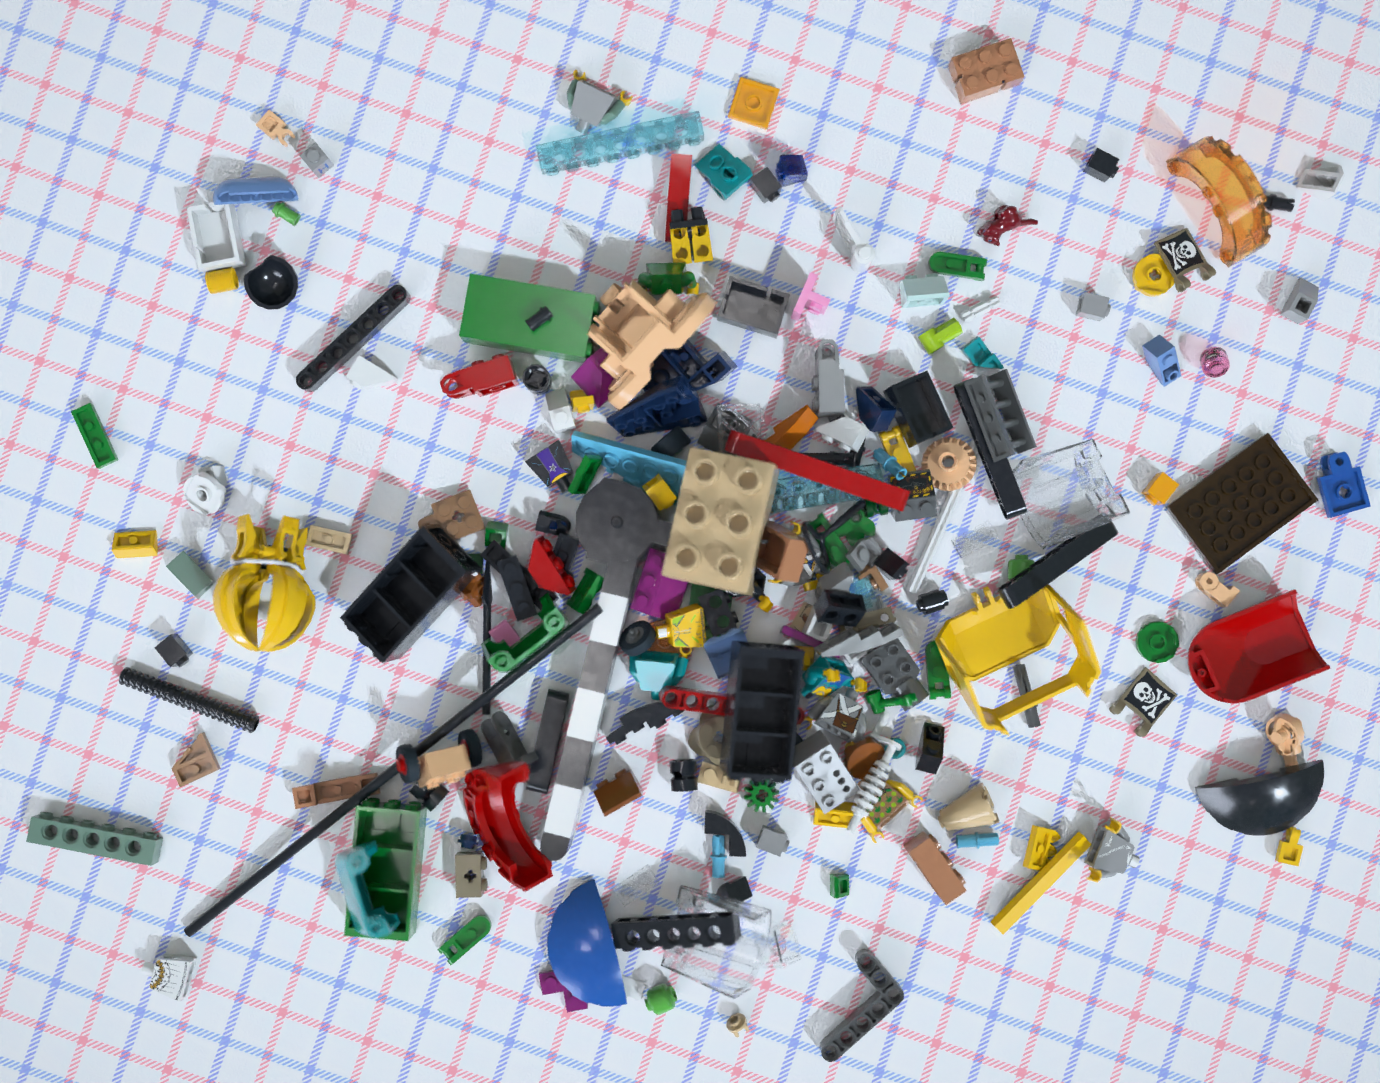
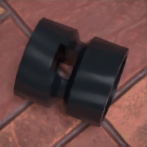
[522,364,552,395]
[669,759,698,792]
[409,782,450,812]

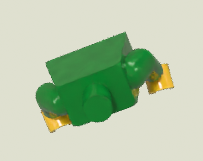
[637,262,699,295]

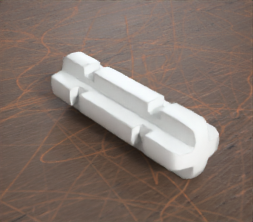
[960,296,1001,323]

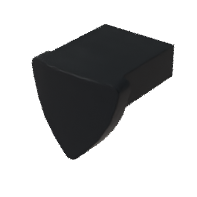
[716,876,753,908]

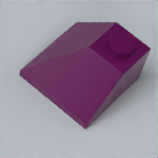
[571,347,614,408]

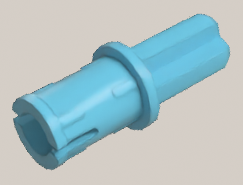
[873,448,907,480]
[956,832,999,849]
[710,834,727,878]

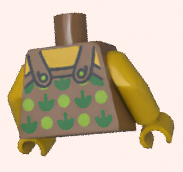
[857,779,923,843]

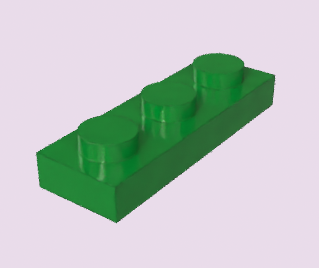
[71,403,119,469]

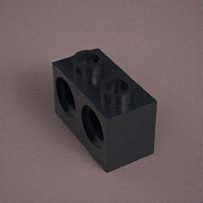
[698,589,739,637]
[814,589,867,627]

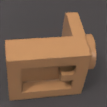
[856,565,889,591]

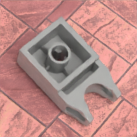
[811,339,845,417]

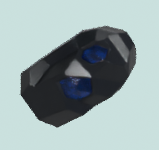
[535,510,571,536]

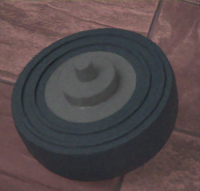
[619,620,656,656]

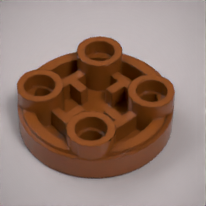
[844,737,885,779]

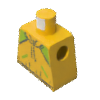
[655,603,706,647]

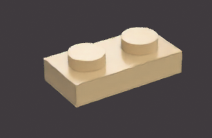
[306,525,353,555]

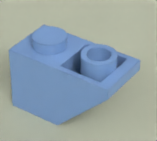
[1142,334,1182,387]

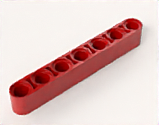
[659,686,805,725]

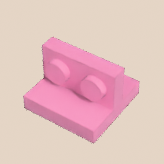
[791,272,831,321]

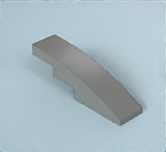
[814,623,904,657]

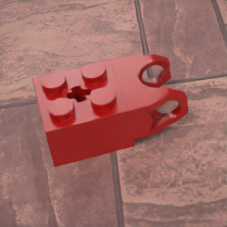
[440,354,520,399]

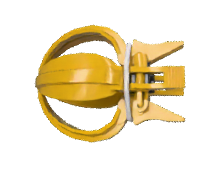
[213,514,316,652]

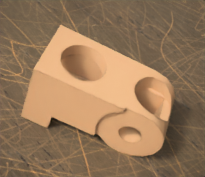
[1195,572,1240,608]

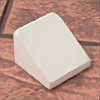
[198,466,227,491]

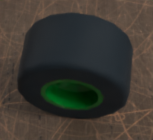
[651,426,691,457]

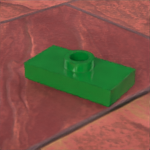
[568,455,603,494]

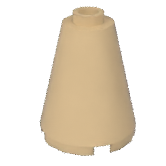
[937,782,999,831]

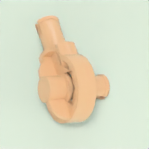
[1265,713,1304,767]

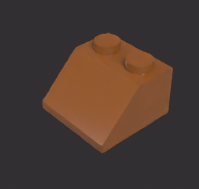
[594,768,644,817]

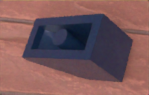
[856,386,897,432]

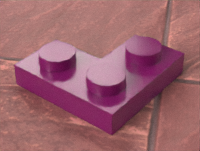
[539,970,588,1013]

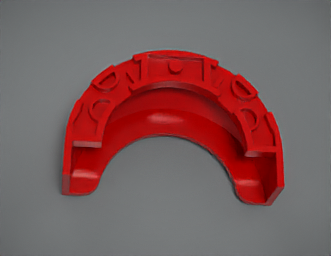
[463,761,553,892]

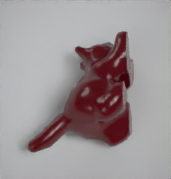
[977,205,1038,246]

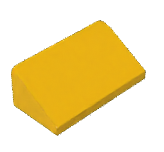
[111,530,158,558]
[813,800,858,828]

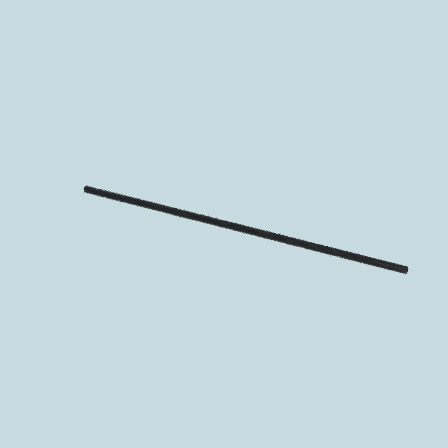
[184,603,603,937]

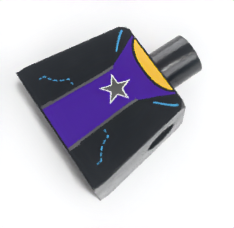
[525,440,574,494]

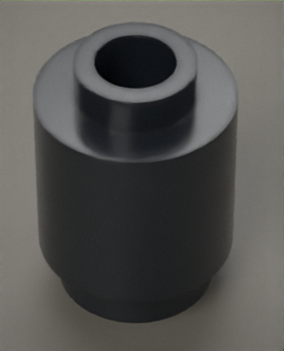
[916,589,949,615]

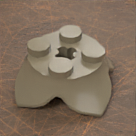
[688,704,724,766]

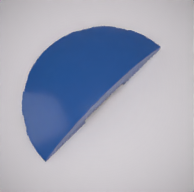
[547,879,627,1007]

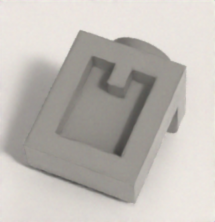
[845,536,883,571]

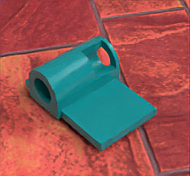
[695,144,753,201]

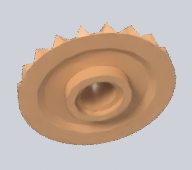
[921,437,977,491]

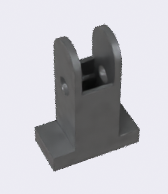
[481,711,539,766]

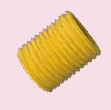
[205,267,239,295]

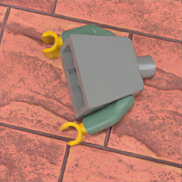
[566,70,632,134]

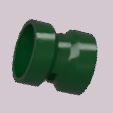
[863,498,888,518]

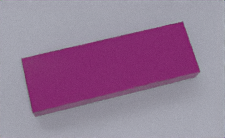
[779,625,840,658]

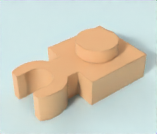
[256,110,295,147]

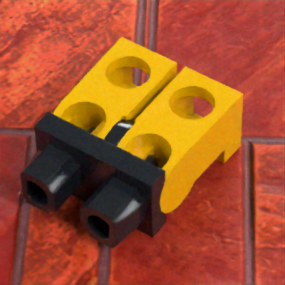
[669,206,713,264]

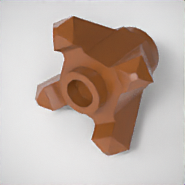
[459,572,484,607]

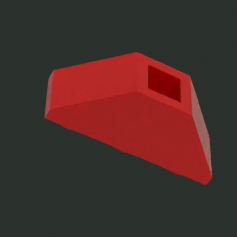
[528,536,576,595]

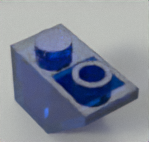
[775,154,808,187]

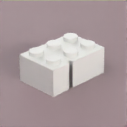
[186,202,247,273]

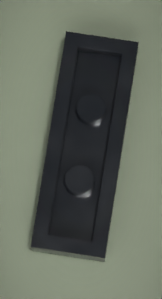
[496,554,537,622]

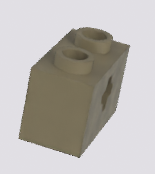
[455,851,488,898]

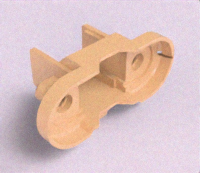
[587,280,716,410]

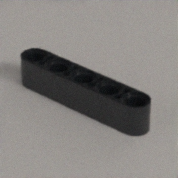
[526,689,570,794]

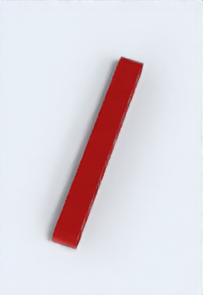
[724,430,911,512]

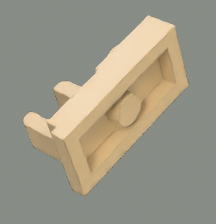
[697,761,740,793]

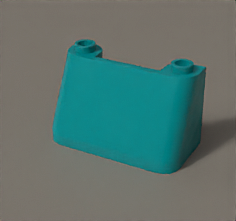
[335,840,400,938]

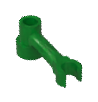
[864,689,918,714]

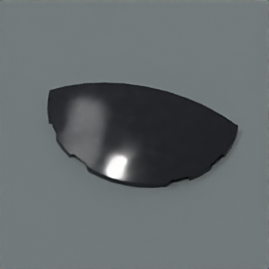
[1195,759,1324,836]

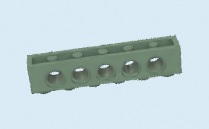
[26,812,163,866]

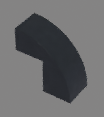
[704,810,746,857]

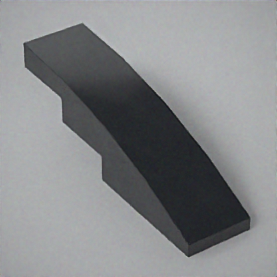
[480,540,559,610]

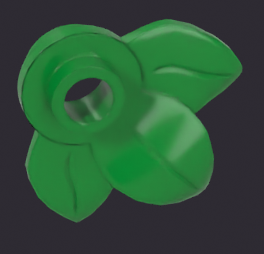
[835,509,876,546]

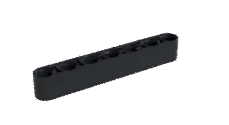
[296,285,411,392]
[953,378,1027,520]
[997,514,1119,609]

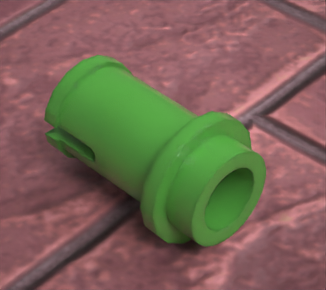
[272,202,301,226]

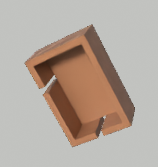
[948,38,1025,104]
[755,521,808,582]
[903,831,967,905]

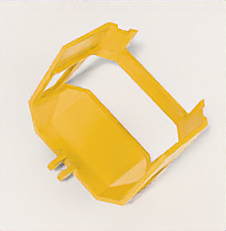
[935,585,1101,735]

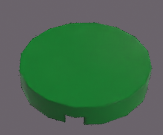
[1135,621,1179,663]

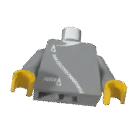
[1084,817,1140,883]

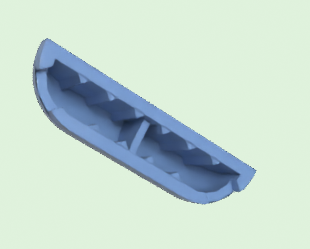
[213,177,298,205]

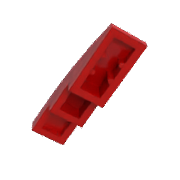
[665,153,692,242]

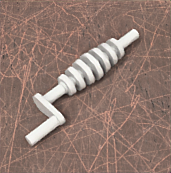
[846,711,902,834]

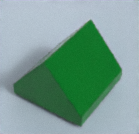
[830,874,849,899]

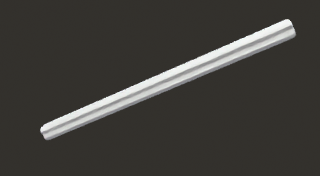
[906,438,979,594]

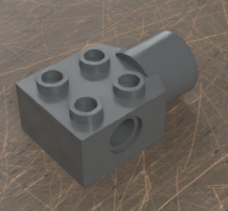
[859,638,929,711]

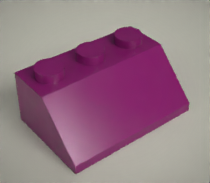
[630,548,688,620]

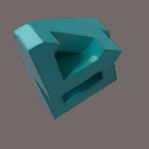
[961,337,1004,369]

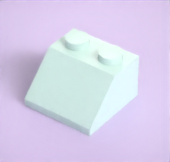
[899,273,950,308]

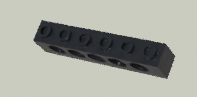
[611,911,742,952]

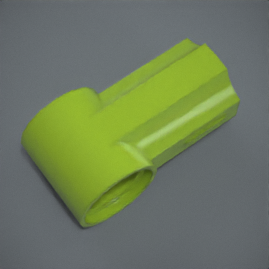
[918,317,963,355]

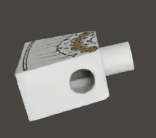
[141,954,197,1002]

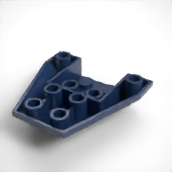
[606,375,708,437]

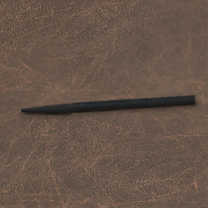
[482,561,493,715]

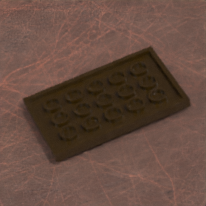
[1166,433,1318,574]

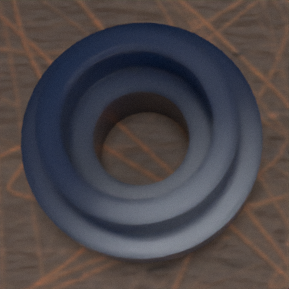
[457,834,479,849]

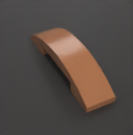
[292,772,381,809]

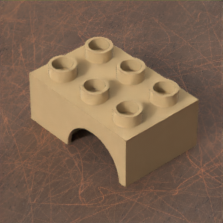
[662,447,780,596]

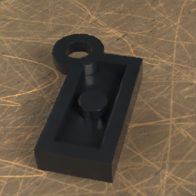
[553,532,580,579]

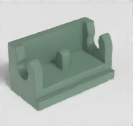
[166,551,213,599]

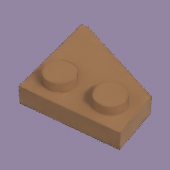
[171,732,221,787]

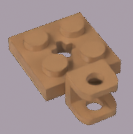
[418,489,486,540]

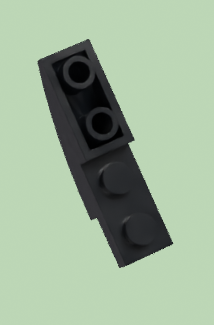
[606,700,685,745]

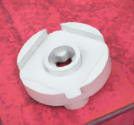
[183,472,226,515]

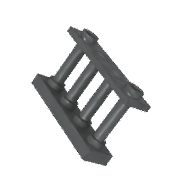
[964,369,1037,462]

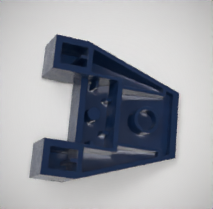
[642,340,738,392]

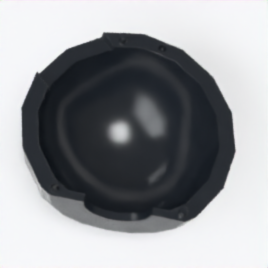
[244,255,299,310]

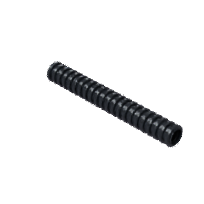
[119,667,259,733]

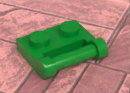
[565,567,604,615]

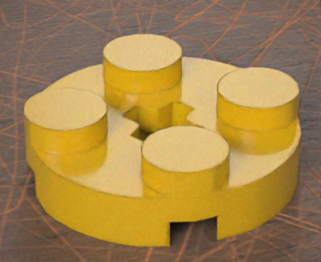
[1132,254,1175,297]

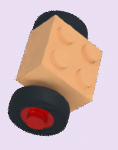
[396,729,482,789]

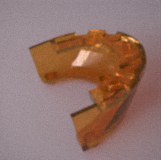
[1166,136,1272,268]

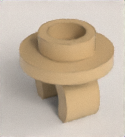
[726,1013,749,1038]

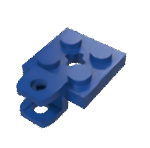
[1316,452,1371,518]

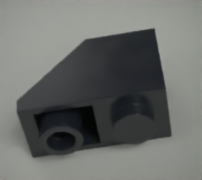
[871,547,909,580]
[915,722,945,775]

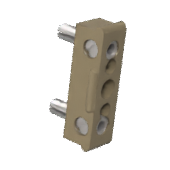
[838,595,896,634]

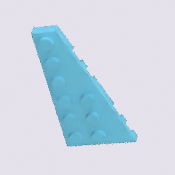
[572,431,687,507]

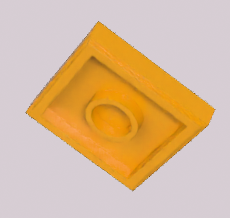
[728,77,780,130]

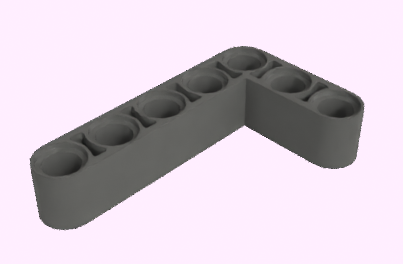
[819,949,904,1062]

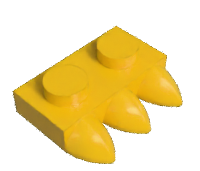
[1023,825,1061,870]

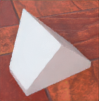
[1296,165,1345,202]

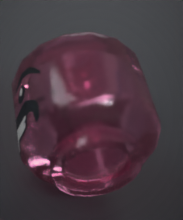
[1200,347,1230,378]

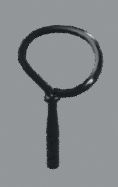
[801,499,866,574]

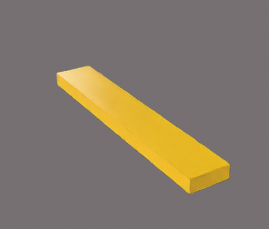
[991,832,1091,935]

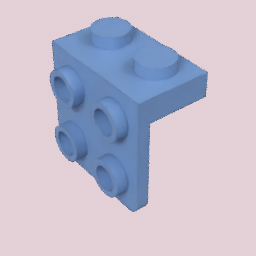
[703,628,748,679]

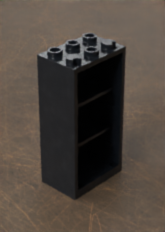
[340,524,482,663]
[719,640,804,783]

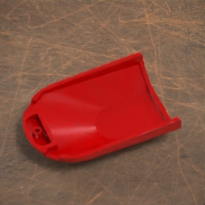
[1188,589,1331,704]

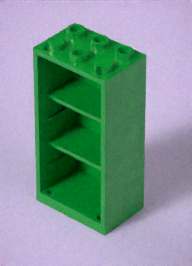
[459,273,601,363]
[344,798,427,941]

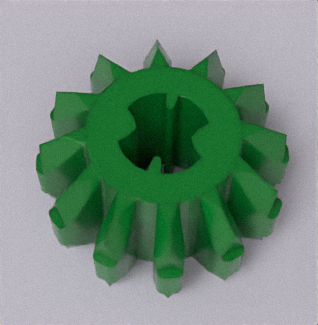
[744,779,780,813]

